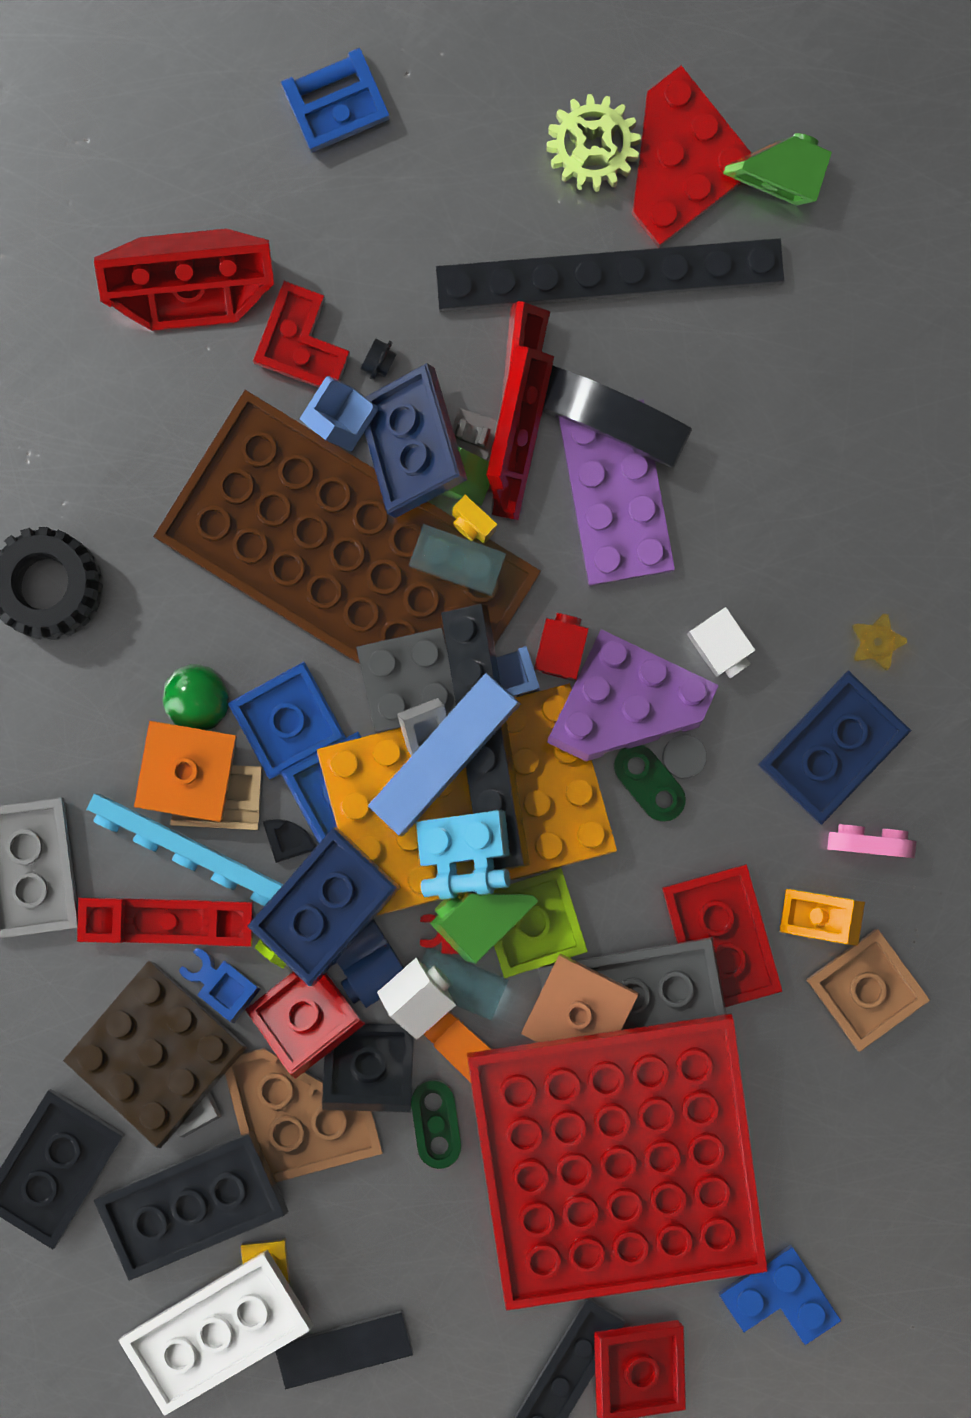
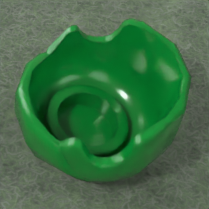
[162,664,230,730]

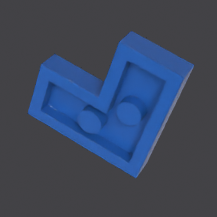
[718,1245,841,1345]

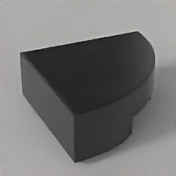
[262,819,317,863]

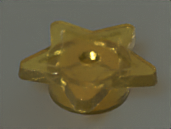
[852,613,907,670]

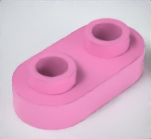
[827,824,917,858]

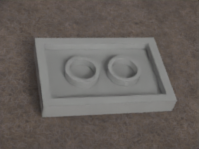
[0,798,78,938]

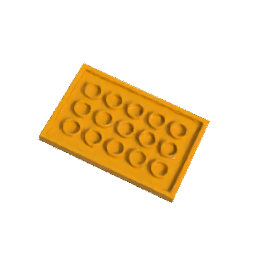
[317,683,617,917]

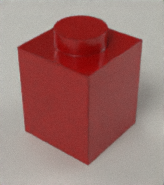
[534,613,589,682]

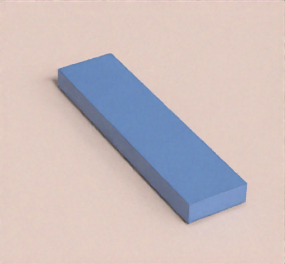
[368,673,521,836]

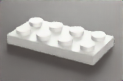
[118,1249,314,1416]

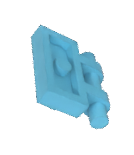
[416,811,510,900]

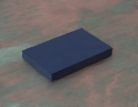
[364,363,468,518]
[757,670,912,825]
[247,827,401,987]

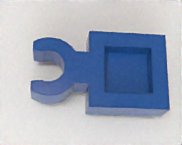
[179,948,261,1024]

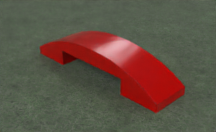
[77,898,254,947]

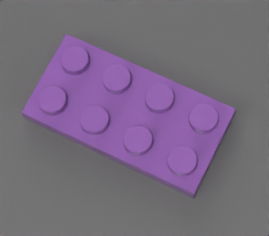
[558,400,675,586]

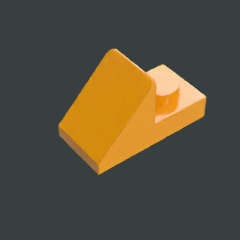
[779,889,865,946]

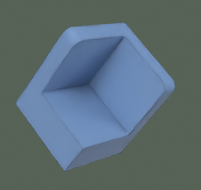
[300,376,378,452]
[496,646,540,698]

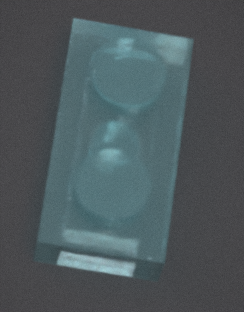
[409,524,506,596]

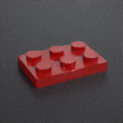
[662,864,783,1007]

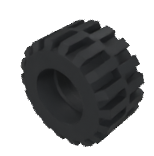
[0,527,103,640]

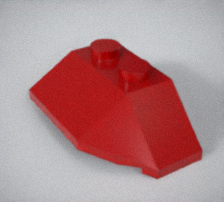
[94,228,274,331]

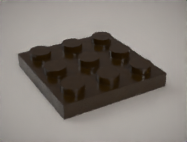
[63,961,247,1148]

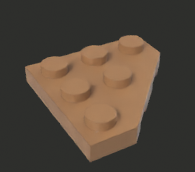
[225,1047,383,1182]

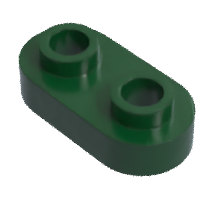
[614,745,686,822]
[411,1079,462,1169]

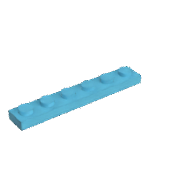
[87,794,283,906]

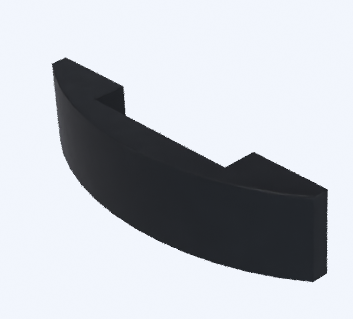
[543,366,692,469]

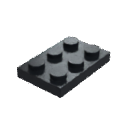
[0,1089,125,1250]

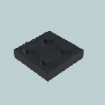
[322,1023,414,1112]

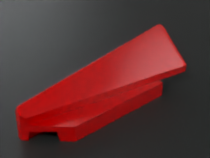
[486,301,555,520]

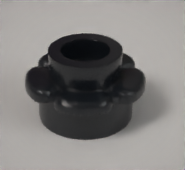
[360,338,397,380]

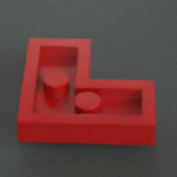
[253,281,350,388]

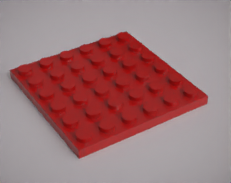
[467,1014,768,1311]

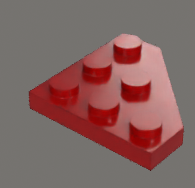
[632,65,751,248]

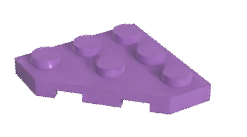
[546,629,719,762]

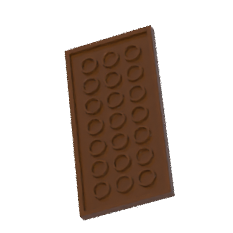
[153,390,541,664]

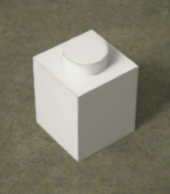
[687,607,755,678]
[377,958,456,1040]

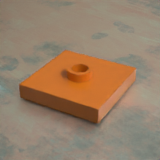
[134,721,237,822]

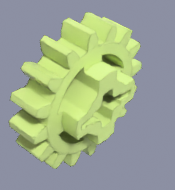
[547,94,641,192]

